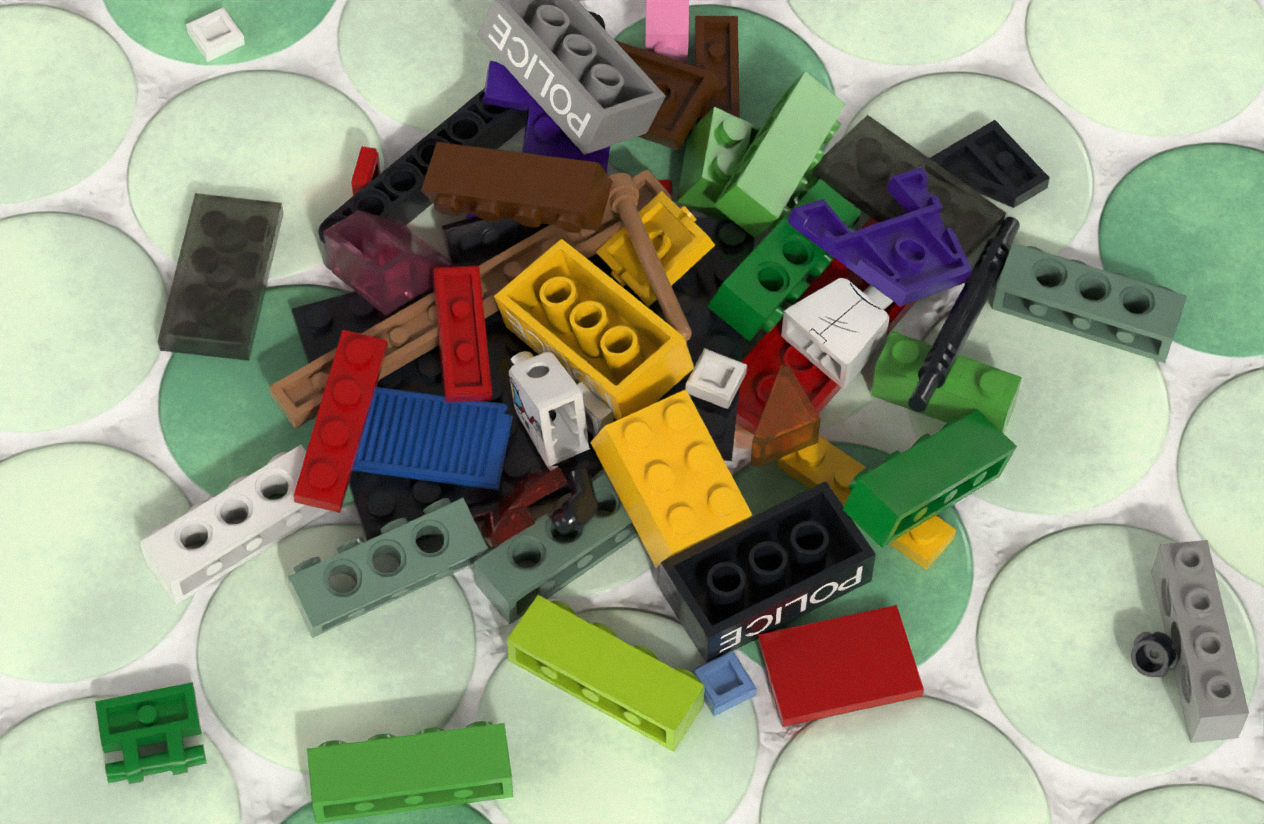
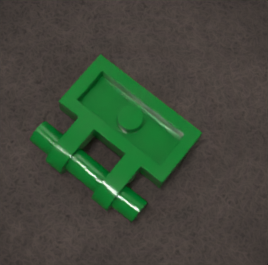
[95,682,207,784]

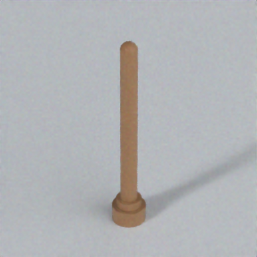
[606,173,692,342]

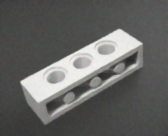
[140,445,329,605]

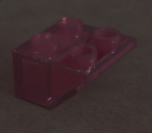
[323,210,456,316]

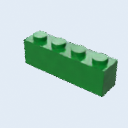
[842,410,1017,548]

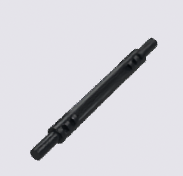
[908,217,1020,412]

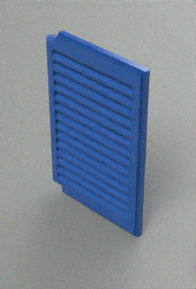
[353,387,513,491]

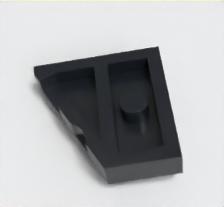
[928,120,1050,208]

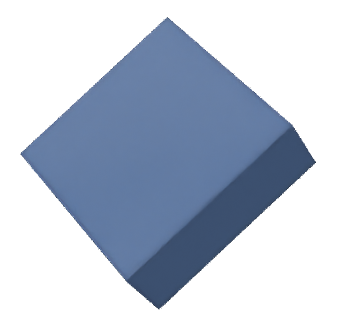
[690,650,757,716]

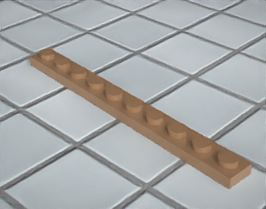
[269,169,674,429]

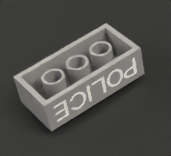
[477,0,666,155]

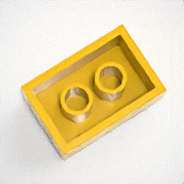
[590,389,752,568]

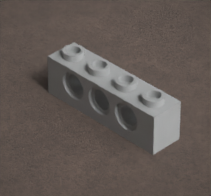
[1151,540,1249,743]

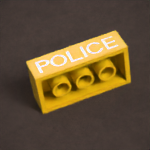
[494,238,694,420]

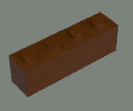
[421,142,613,233]

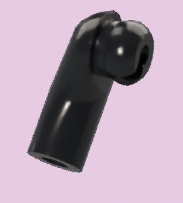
[552,469,598,534]

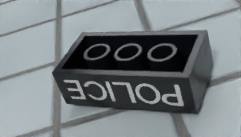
[659,481,876,663]

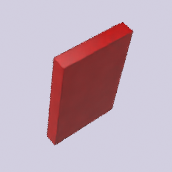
[757,605,924,727]

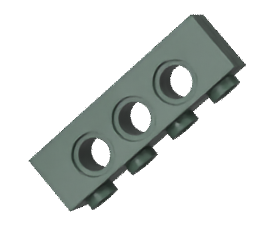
[992,243,1187,363]
[474,469,639,624]
[288,498,488,638]

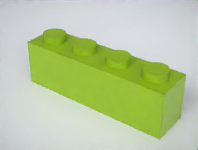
[507,595,705,752]

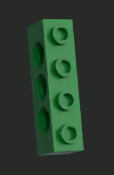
[707,179,862,342]

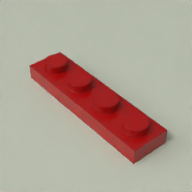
[294,330,388,513]

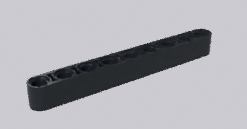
[318,11,605,273]

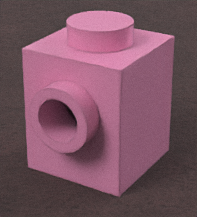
[645,0,689,62]

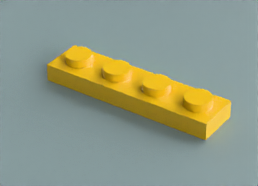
[777,427,956,570]

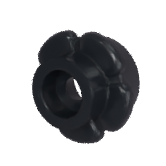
[1131,631,1178,677]

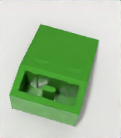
[676,107,826,221]

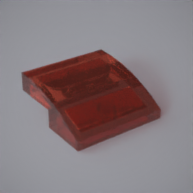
[480,466,568,548]

